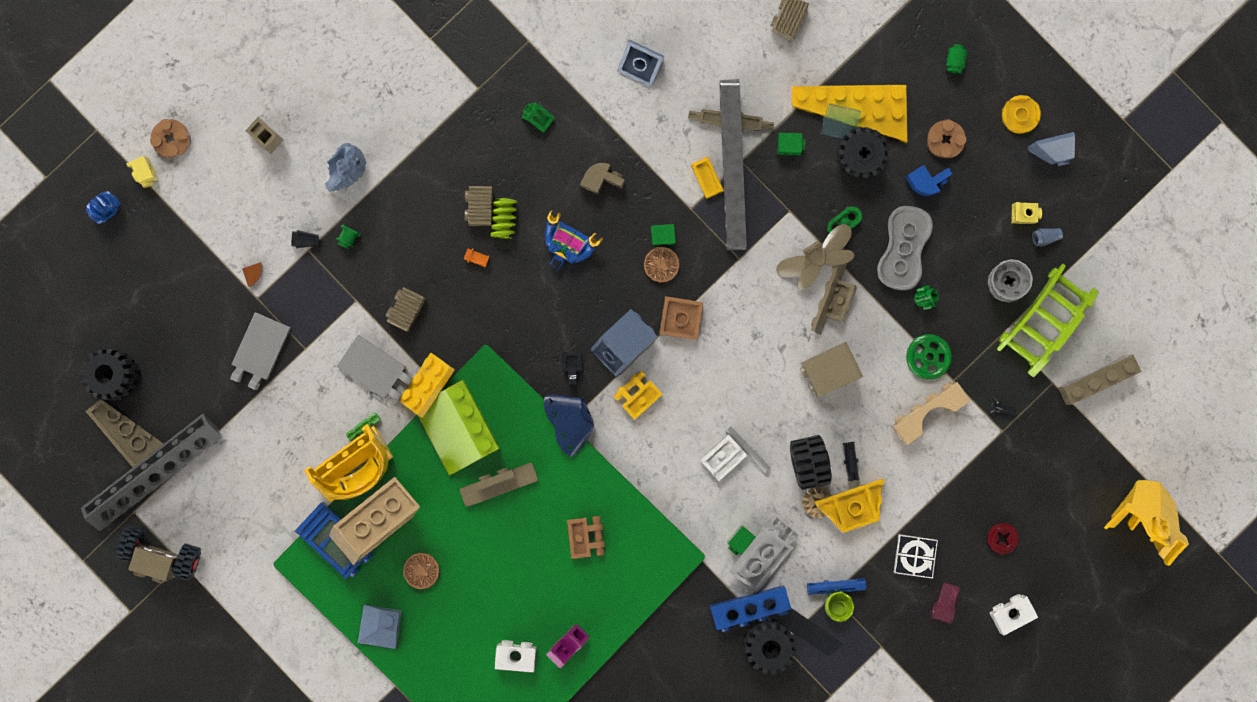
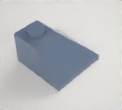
[1028,132,1075,166]
[358,604,402,649]

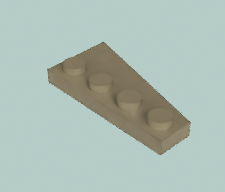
[86,399,164,467]

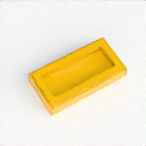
[691,157,724,199]

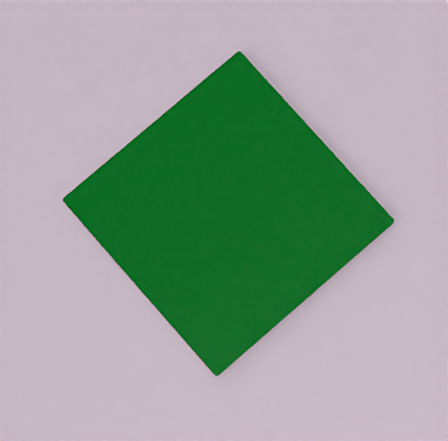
[273,345,705,702]

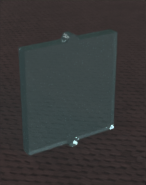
[821,103,861,138]

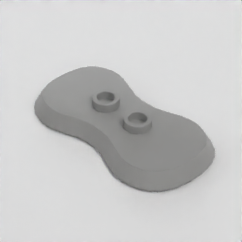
[877,206,933,290]

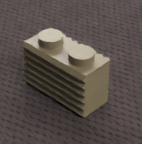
[770,0,809,41]
[465,186,493,226]
[386,287,426,332]

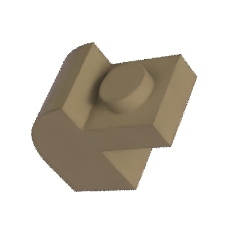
[245,117,284,154]
[580,163,625,195]

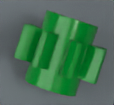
[914,285,939,310]

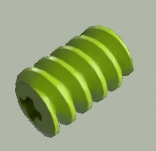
[491,198,517,239]

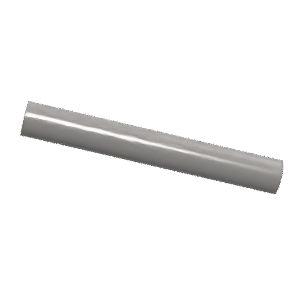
[725,426,770,473]

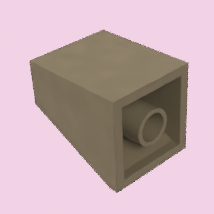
[800,342,863,398]

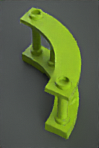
[997,264,1099,377]

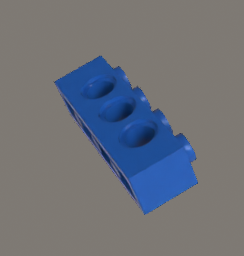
[710,585,791,632]

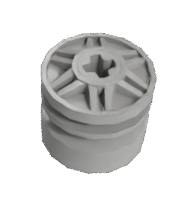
[987,259,1033,302]

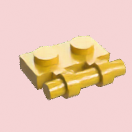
[613,371,663,420]

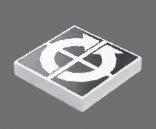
[894,534,938,578]

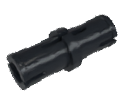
[843,441,860,481]

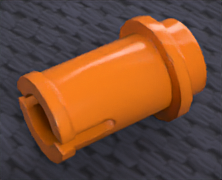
[464,248,489,267]

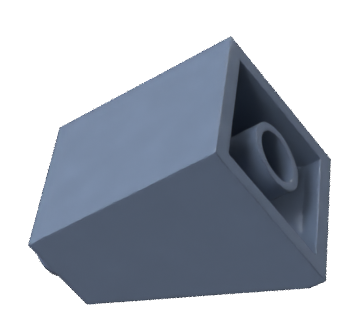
[590,309,658,377]

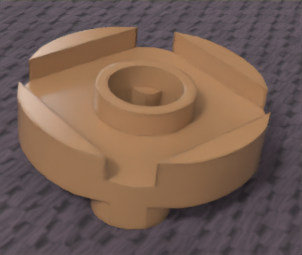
[150,119,190,158]
[927,120,966,159]

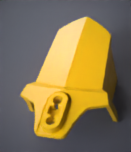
[1104,480,1189,566]

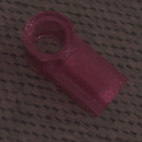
[931,582,960,624]

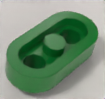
[827,207,862,234]

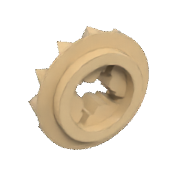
[803,487,831,518]

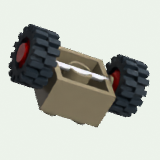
[115,526,201,583]

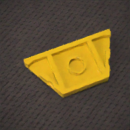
[814,478,884,533]

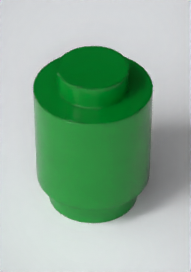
[946,44,968,74]

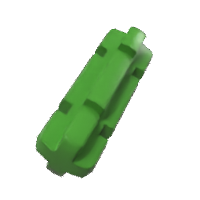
[346,412,381,441]

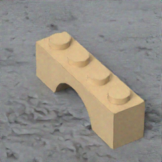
[892,381,970,445]

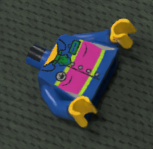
[545,210,603,270]

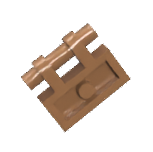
[567,516,605,559]

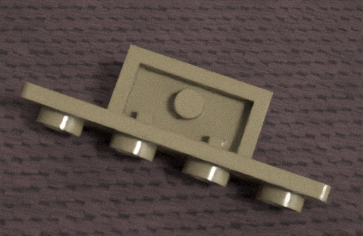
[811,263,857,335]
[460,463,538,507]

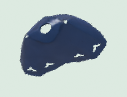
[544,394,594,456]

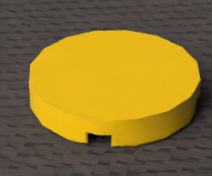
[1002,95,1041,134]

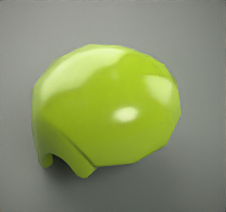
[825,591,854,622]

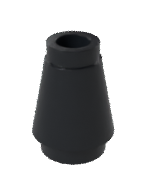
[291,230,319,249]

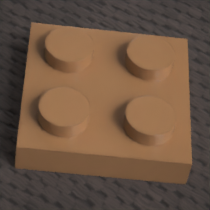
[659,296,703,340]

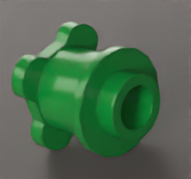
[336,225,361,249]

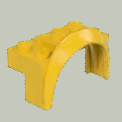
[304,424,393,503]

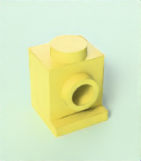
[126,156,158,188]
[1012,202,1042,224]

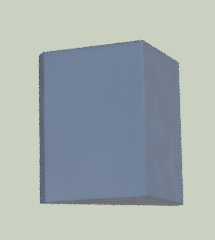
[617,40,664,87]

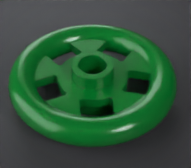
[906,334,952,380]

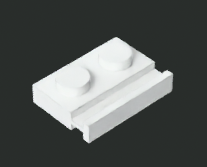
[700,435,748,481]

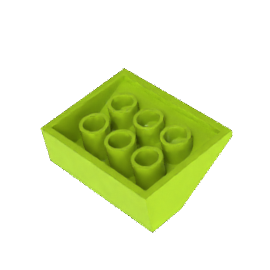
[418,380,500,475]

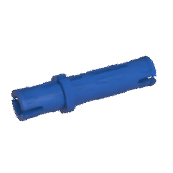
[807,578,866,595]

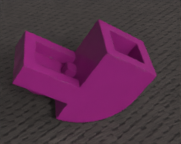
[546,623,590,668]

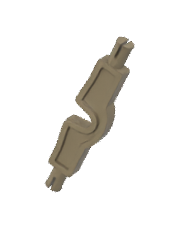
[688,109,774,131]

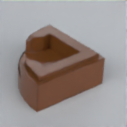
[242,262,263,287]

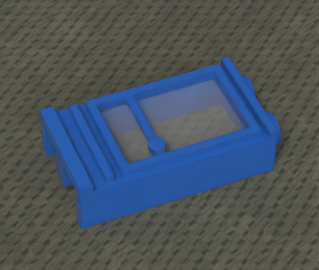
[294,502,374,579]

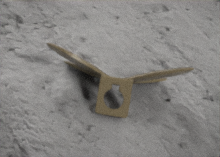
[776,224,854,290]

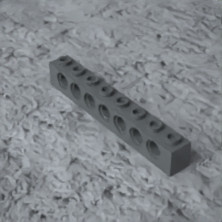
[81,413,222,531]

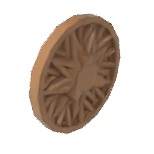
[644,247,679,283]
[403,553,440,589]

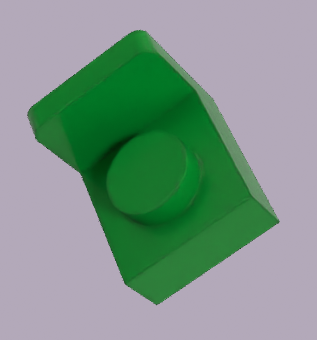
[522,102,555,133]

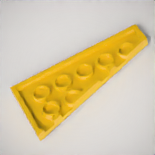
[791,85,907,143]

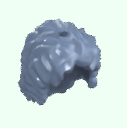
[325,143,367,192]

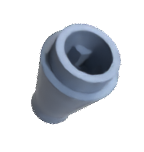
[1032,228,1063,247]

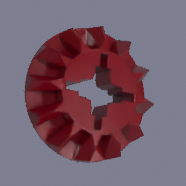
[987,523,1019,554]

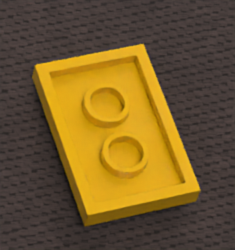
[399,353,455,418]

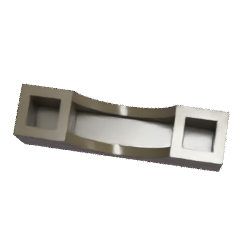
[1058,354,1142,405]

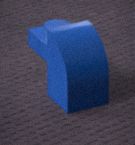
[905,165,952,196]

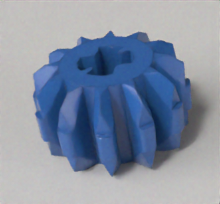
[86,191,120,224]

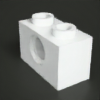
[989,594,1038,635]
[495,640,537,672]

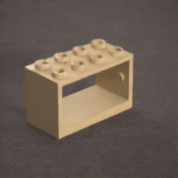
[329,477,420,565]

